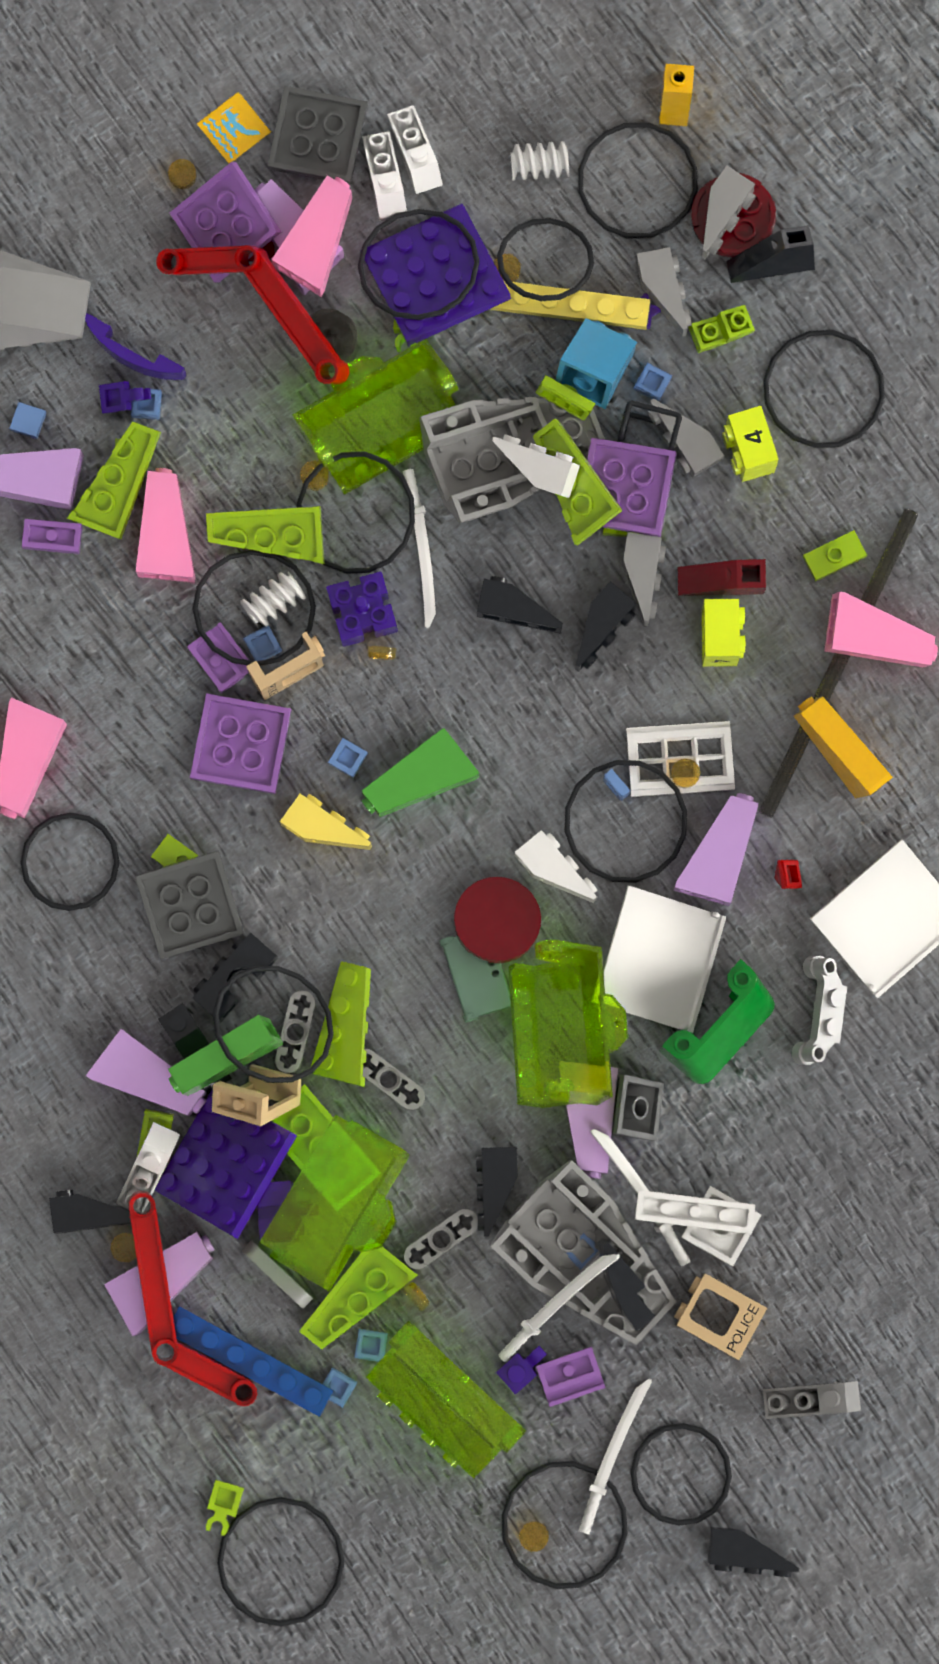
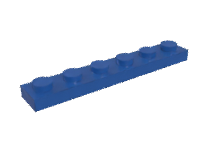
[173,1306,334,1417]

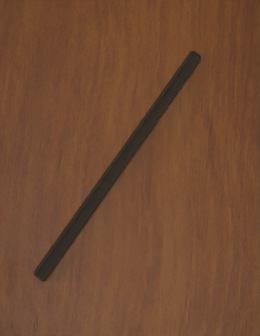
[759,508,918,818]

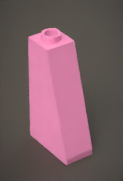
[272,175,352,297]
[136,468,196,583]
[824,592,938,668]
[0,697,67,820]

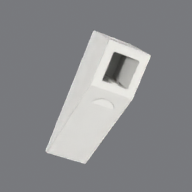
[387,105,443,194]
[362,131,407,220]
[492,434,580,498]
[515,830,598,903]
[116,1122,180,1213]

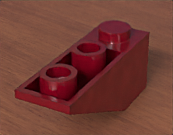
[677,559,766,596]

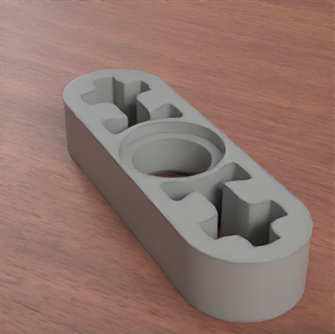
[275,990,316,1074]
[363,1049,425,1111]
[404,1209,478,1270]
[241,1240,313,1309]

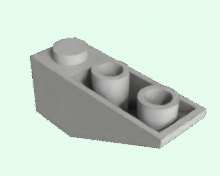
[702,165,756,260]
[636,247,691,337]
[647,399,724,478]
[622,532,666,626]
[763,1381,861,1419]

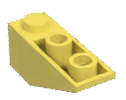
[280,794,372,850]

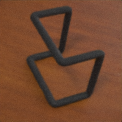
[617,400,682,451]

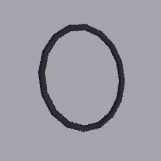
[497,218,594,301]
[20,812,120,911]
[630,1423,732,1526]

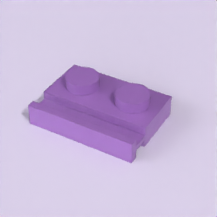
[187,622,249,694]
[536,1347,605,1407]

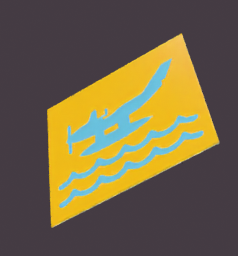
[197,92,271,163]

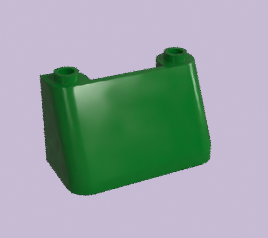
[659,959,775,1084]

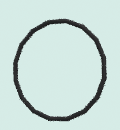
[578,122,698,238]
[358,209,480,320]
[763,330,885,448]
[296,451,415,574]
[192,550,316,666]
[564,760,687,883]
[213,966,334,1083]
[502,1461,628,1589]
[217,1497,345,1627]

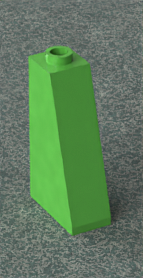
[361,728,480,817]
[168,1015,284,1096]

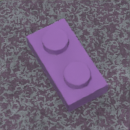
[22,519,83,554]

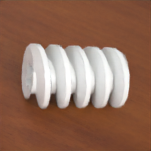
[511,141,569,181]
[240,572,306,628]

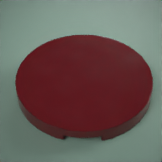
[691,173,776,258]
[454,877,541,963]

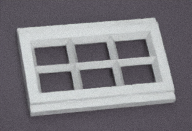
[626,721,735,797]

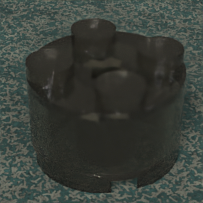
[310,308,359,373]

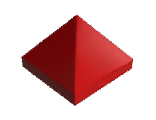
[774,860,802,889]

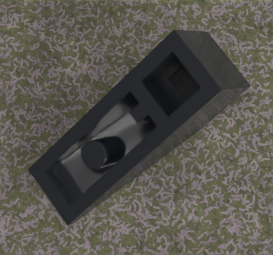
[477,576,563,634]
[158,1003,232,1094]
[49,1190,131,1234]

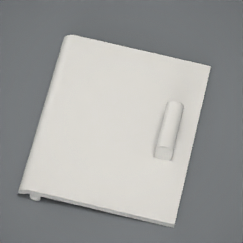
[810,839,939,998]
[594,886,726,1033]

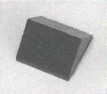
[612,1075,664,1141]

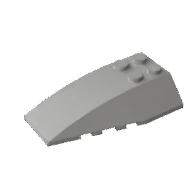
[0,250,91,351]
[420,397,605,524]
[490,1160,676,1345]

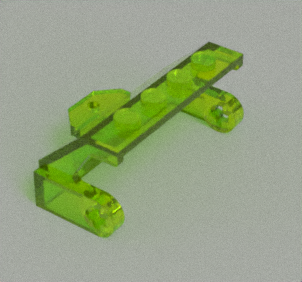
[292,339,459,495]
[508,939,628,1108]
[260,1114,410,1292]
[366,1320,527,1479]

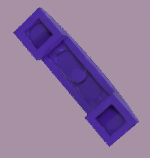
[85,313,186,380]

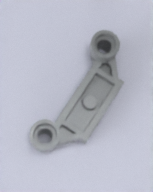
[792,955,847,1065]

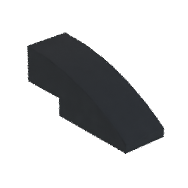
[598,1238,655,1332]

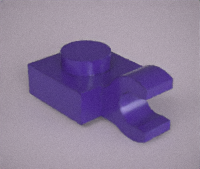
[99,381,151,414]
[496,1345,547,1395]

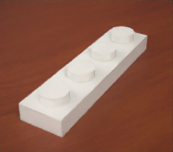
[634,1190,755,1234]

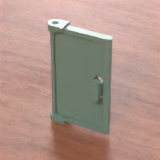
[439,936,514,1023]

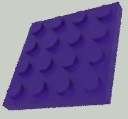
[360,203,511,347]
[154,1088,297,1239]

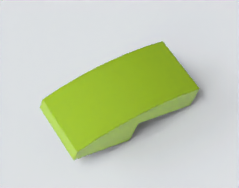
[688,305,755,353]

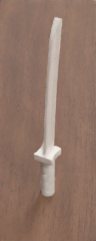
[402,469,436,628]
[591,1129,691,1266]
[498,1254,620,1362]
[578,1379,652,1534]

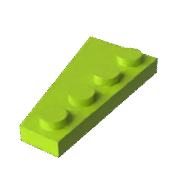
[533,419,623,546]
[67,421,161,539]
[206,506,324,564]
[311,961,371,1088]
[299,1239,418,1350]

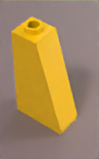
[659,64,694,126]
[794,696,893,799]

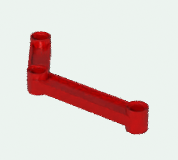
[156,245,349,385]
[128,1191,257,1407]

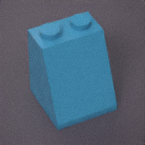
[555,318,637,409]

